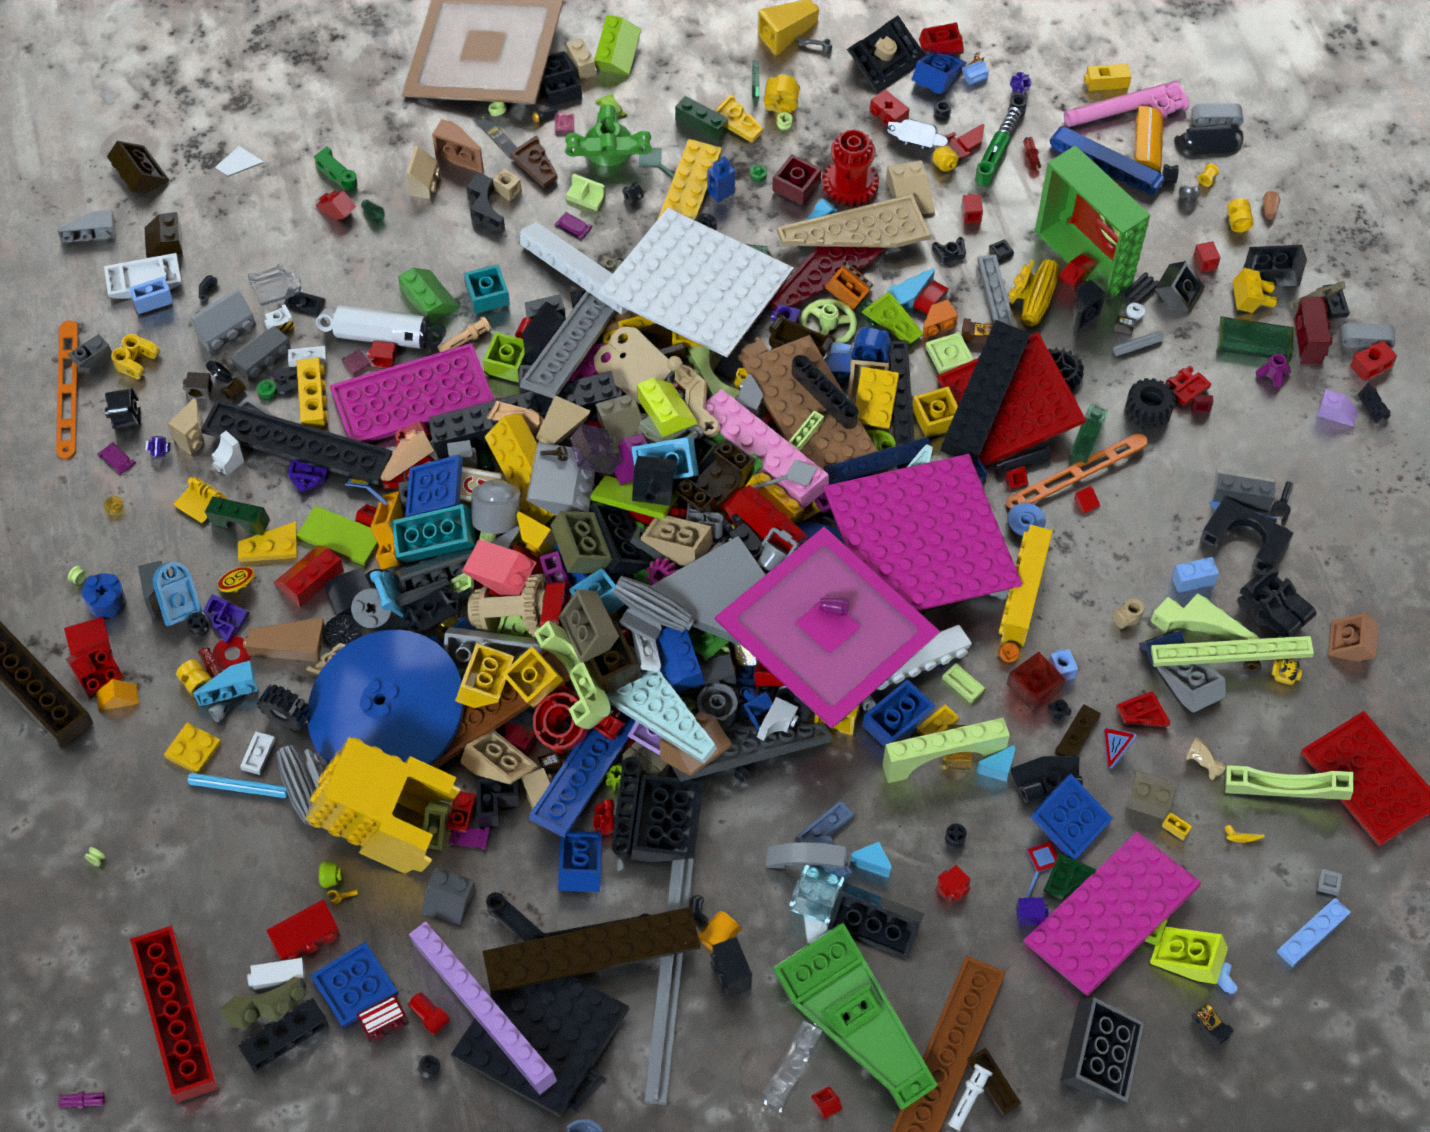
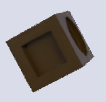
[183,372,213,399]

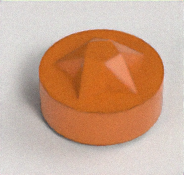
[998,643,1019,662]

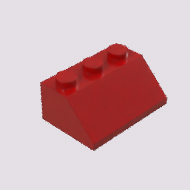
[274,546,344,607]
[266,899,340,961]

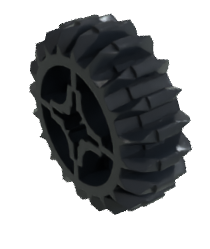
[1048,347,1084,390]

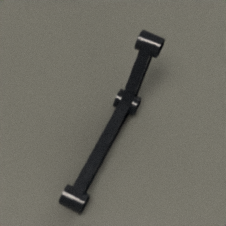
[486,892,650,942]

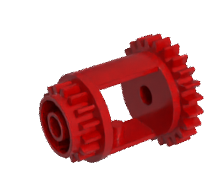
[822,129,879,207]

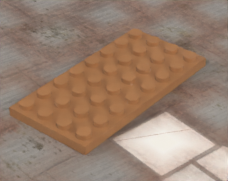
[742,335,877,470]

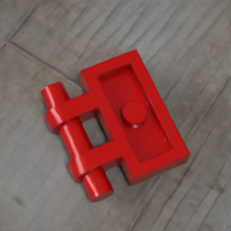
[1164,366,1212,407]

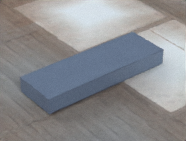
[795,800,855,843]

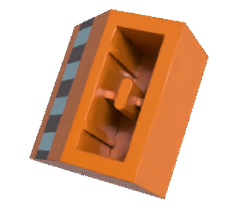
[825,262,874,310]

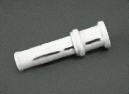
[948,1064,993,1131]

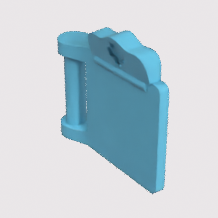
[370,571,407,618]

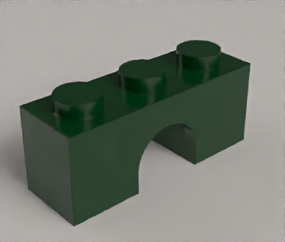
[205,496,270,536]

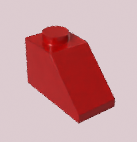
[1059,253,1097,292]

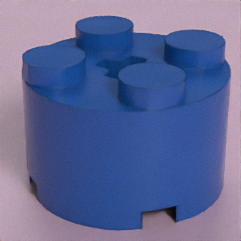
[851,327,892,363]
[82,573,126,619]

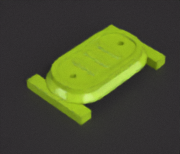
[595,93,627,119]

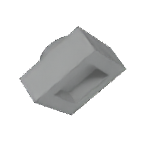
[1317,869,1342,896]

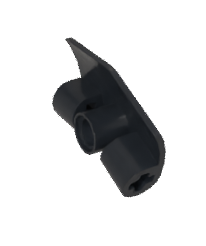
[1011,756,1083,803]

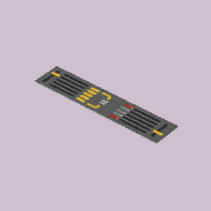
[474,113,518,157]

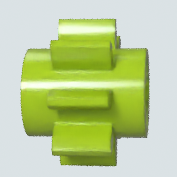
[605,763,622,790]

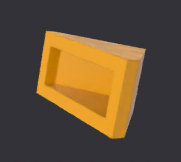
[96,679,139,711]

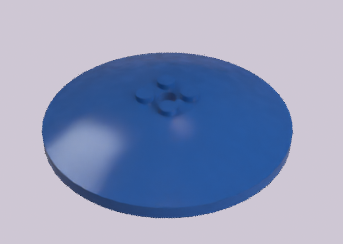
[307,630,465,766]

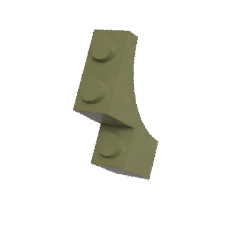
[220,977,306,1030]

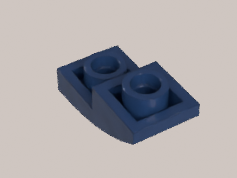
[735,663,756,703]

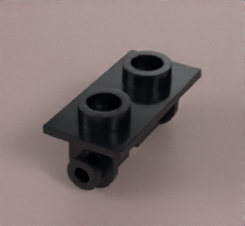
[1357,383,1391,423]

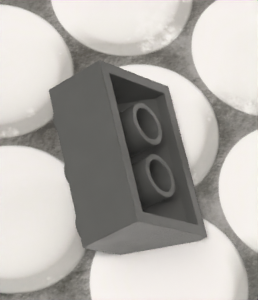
[1213,468,1276,511]

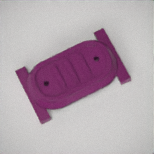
[555,211,592,240]
[97,442,136,475]
[449,827,490,850]

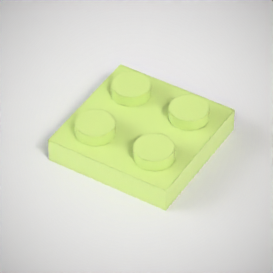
[925,332,974,375]

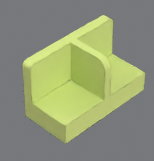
[566,174,605,211]

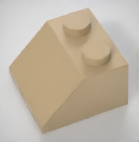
[406,146,441,199]
[168,398,204,456]

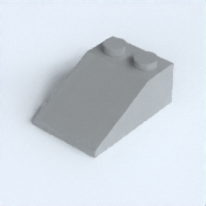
[1157,664,1226,713]

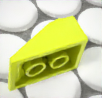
[1150,927,1228,984]

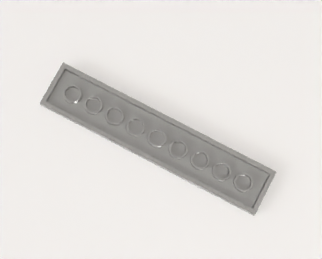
[520,291,617,399]

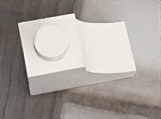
[212,431,244,476]
[757,697,799,741]

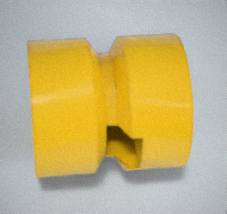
[1227,198,1254,232]
[176,659,212,697]

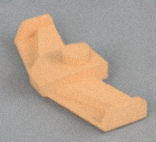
[487,401,544,437]

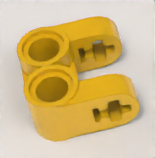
[111,334,160,379]

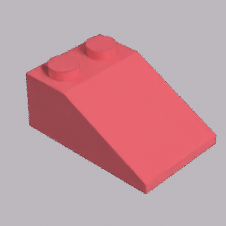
[461,539,537,597]

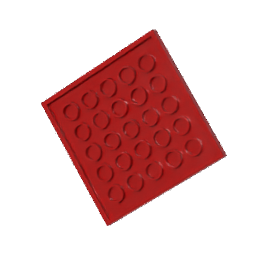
[937,332,1086,467]

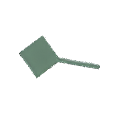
[639,147,675,178]

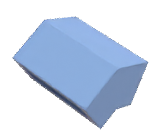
[962,61,989,85]

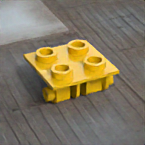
[173,477,227,524]

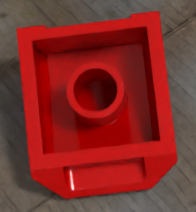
[919,22,964,55]

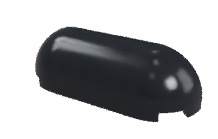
[1174,125,1244,155]

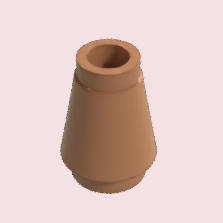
[1262,191,1281,219]

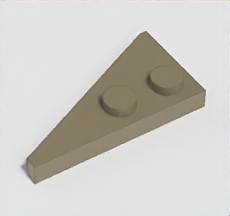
[1289,281,1346,310]

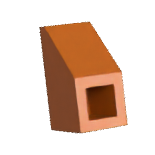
[922,299,958,338]

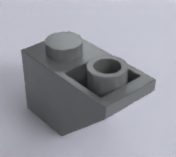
[68,334,112,368]

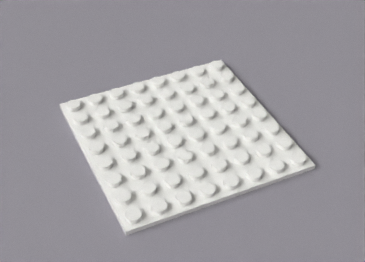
[597,208,794,357]

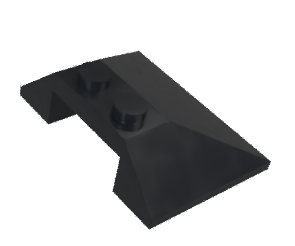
[847,15,926,92]

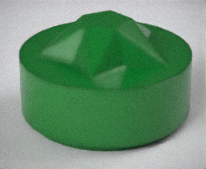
[749,164,767,182]
[257,380,276,399]

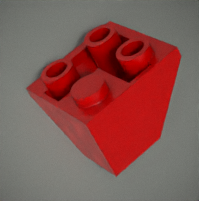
[66,643,124,697]

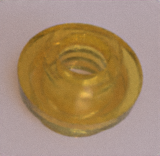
[104,496,124,515]

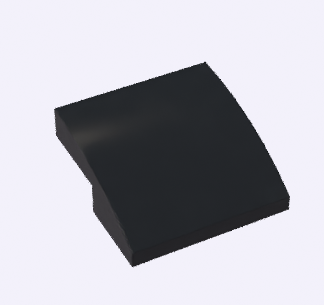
[323,568,371,616]

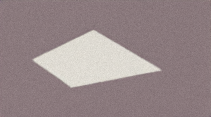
[215,146,263,176]

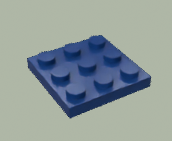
[405,455,463,517]
[1029,774,1113,860]
[310,941,399,1029]

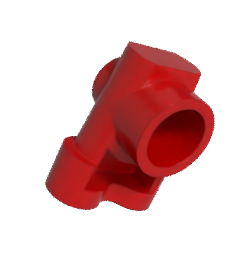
[592,799,615,835]

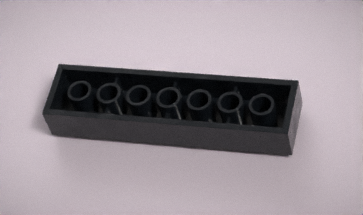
[940,320,1030,465]

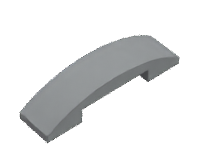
[766,843,847,868]

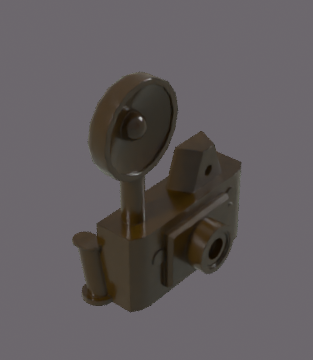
[769,314,836,358]

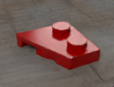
[1116,691,1171,727]

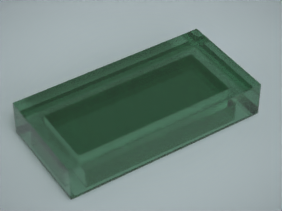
[752,60,759,98]

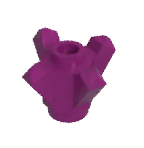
[1256,354,1292,388]

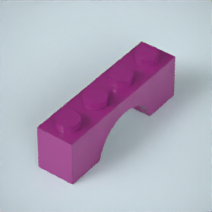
[540,551,573,601]

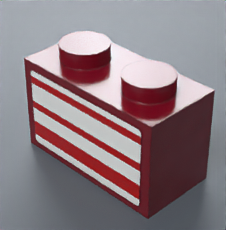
[356,995,408,1043]

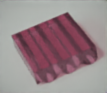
[555,113,575,133]
[342,349,371,376]

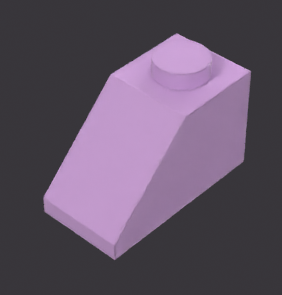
[1317,389,1358,426]

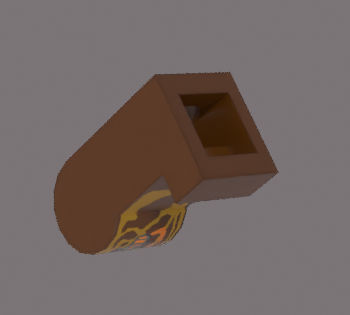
[961,318,993,344]

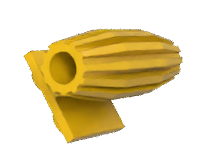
[1008,259,1059,327]

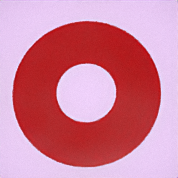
[212,636,252,670]

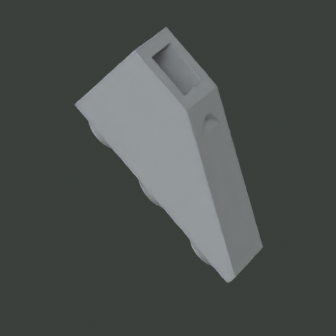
[57,210,115,242]

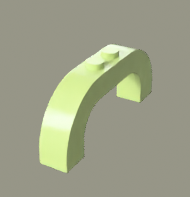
[534,620,610,729]

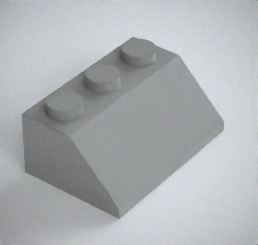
[191,289,256,352]

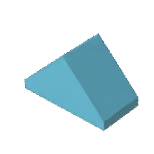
[977,745,1016,781]
[850,841,892,878]

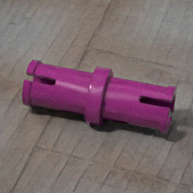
[58,1091,106,1109]

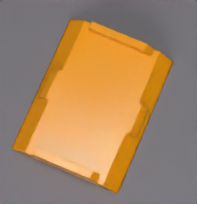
[698,911,742,951]

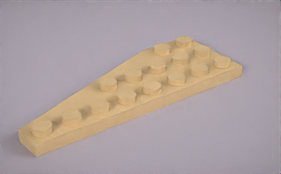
[777,194,931,248]

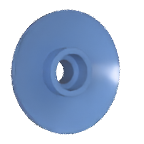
[1007,503,1046,536]

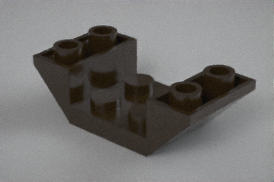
[673,439,755,513]

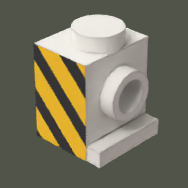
[264,304,295,333]

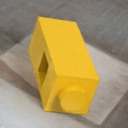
[1083,63,1131,91]

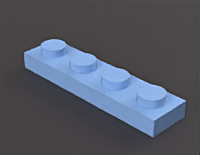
[1277,898,1351,967]

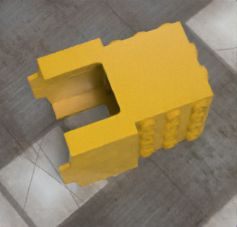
[305,737,461,874]

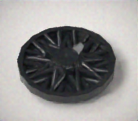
[324,615,361,647]

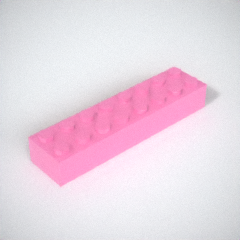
[705,389,829,509]

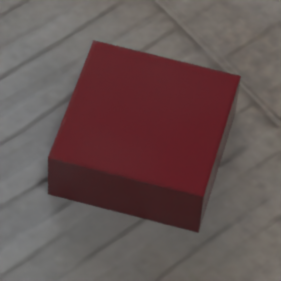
[1191,395,1214,412]

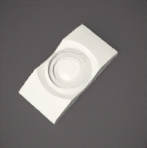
[104,253,182,299]

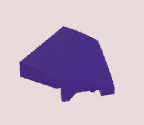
[287,460,329,493]

